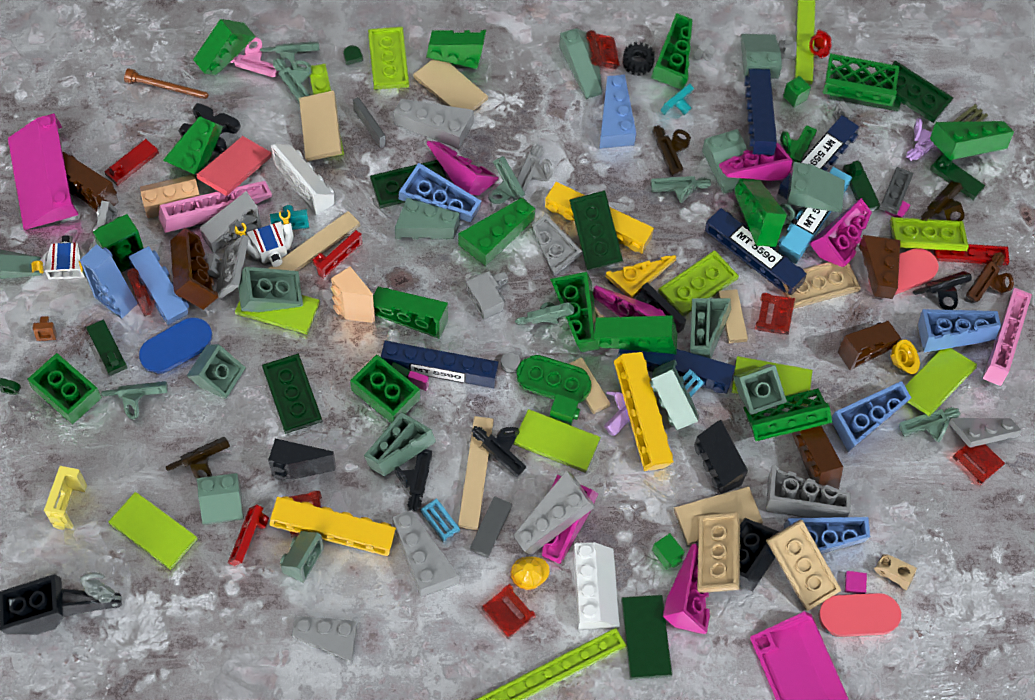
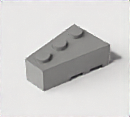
[200,191,261,253]

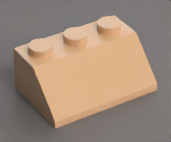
[140,174,200,219]
[331,266,375,323]

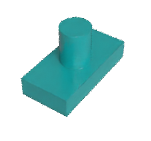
[660,84,694,115]
[270,205,309,230]

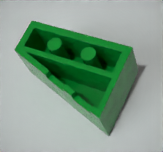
[426,30,486,69]

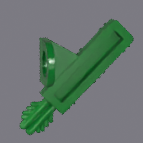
[780,125,817,172]

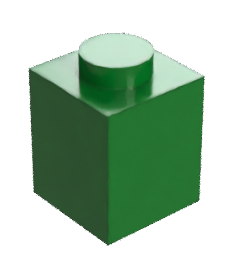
[783,76,811,108]
[550,394,581,426]
[652,533,685,570]

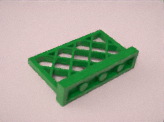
[823,53,899,106]
[743,388,832,442]

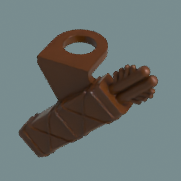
[966,252,1014,303]

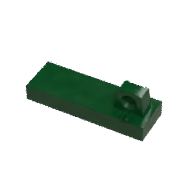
[930,155,985,200]
[842,160,881,211]
[86,319,127,376]

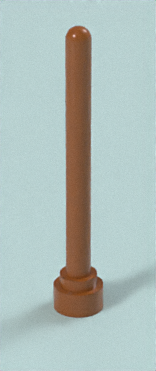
[124,68,209,99]

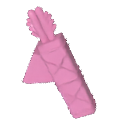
[230,37,279,78]

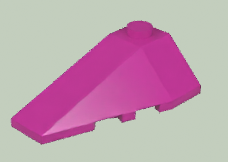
[426,141,499,195]
[719,142,792,181]
[809,198,872,267]
[593,285,666,317]
[542,475,598,564]
[663,544,710,634]

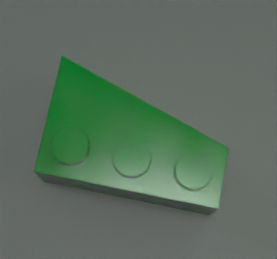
[193,19,256,75]
[162,117,223,175]

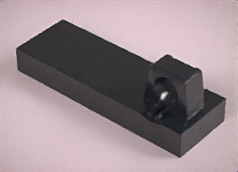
[636,282,686,333]

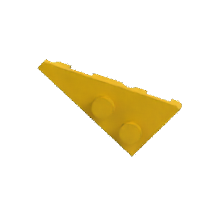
[605,255,676,298]

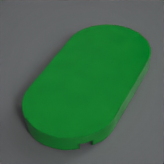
[516,355,592,403]

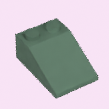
[741,34,782,79]
[702,129,747,194]
[787,162,845,213]
[238,267,303,312]

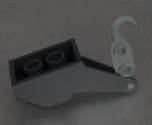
[0,572,122,635]

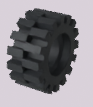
[622,42,655,76]

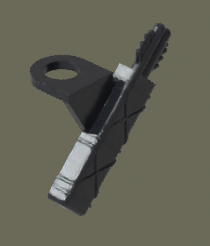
[912,271,972,310]
[471,426,526,477]
[394,449,432,512]

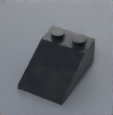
[268,438,336,480]

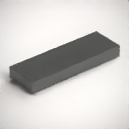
[353,97,386,148]
[879,167,914,215]
[470,496,512,558]

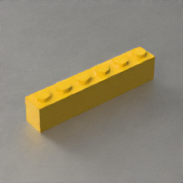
[545,182,654,254]
[614,352,674,471]
[270,496,396,556]

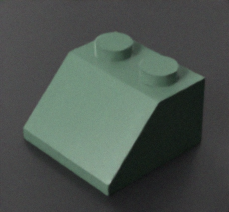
[187,344,246,399]
[733,364,787,414]
[197,473,243,525]
[280,531,324,583]

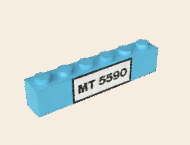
[777,167,852,264]

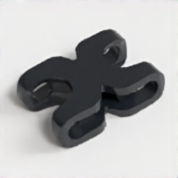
[178,103,241,154]

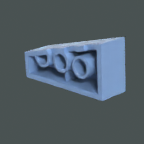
[599,75,636,149]
[399,163,481,223]
[80,244,138,319]
[128,246,189,325]
[918,309,1001,353]
[831,381,911,452]
[784,517,870,554]

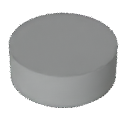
[501,352,520,373]

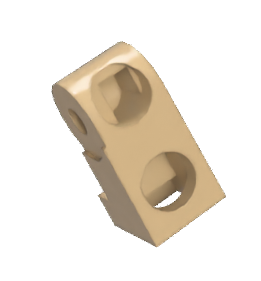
[874,554,917,590]

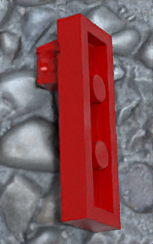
[104,139,159,186]
[313,230,362,279]
[228,504,269,566]

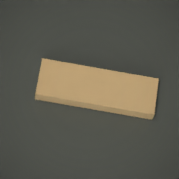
[718,289,748,344]
[569,357,611,414]

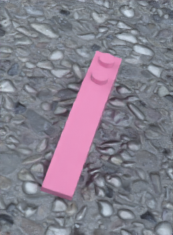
[159,181,272,233]
[983,288,1032,386]

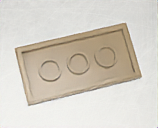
[414,59,488,110]
[299,90,342,162]
[782,262,861,310]
[674,487,763,546]
[697,512,740,593]
[766,519,842,611]

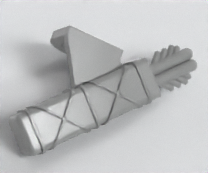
[517,144,553,193]

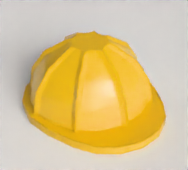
[890,339,920,374]
[511,557,550,590]

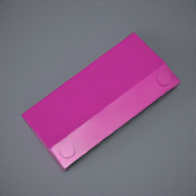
[8,113,79,230]
[750,611,849,700]

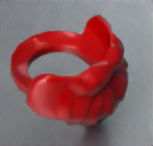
[809,30,832,59]

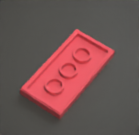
[197,136,272,196]

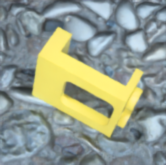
[44,466,87,530]

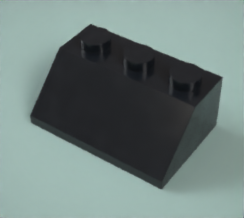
[694,420,748,494]
[740,518,779,592]

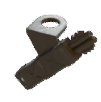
[652,125,691,176]
[921,182,965,221]
[165,437,230,479]

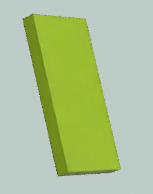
[368,27,409,90]
[890,217,969,251]
[658,250,739,317]
[235,295,320,335]
[905,348,977,417]
[731,356,813,406]
[513,409,601,473]
[108,492,198,570]

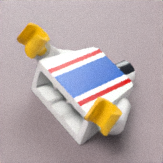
[234,210,294,267]
[31,235,87,279]

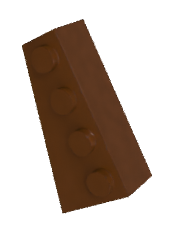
[62,151,118,212]
[170,228,219,310]
[792,425,843,489]

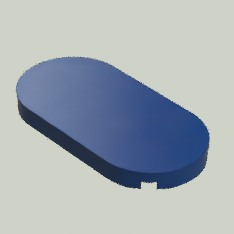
[139,318,212,374]

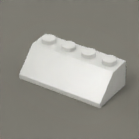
[271,144,335,216]
[573,542,619,630]

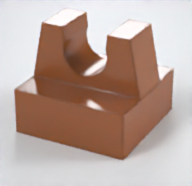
[33,316,57,341]

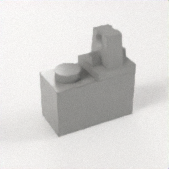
[466,271,508,320]

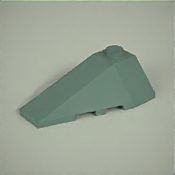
[559,28,602,99]
[0,249,42,279]

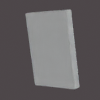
[216,235,249,299]

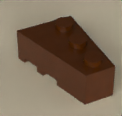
[859,235,900,299]
[837,321,901,370]

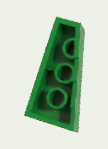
[651,13,692,90]
[930,121,1014,160]
[735,178,787,247]
[458,198,536,267]
[550,272,600,353]
[373,286,448,339]
[594,316,678,354]

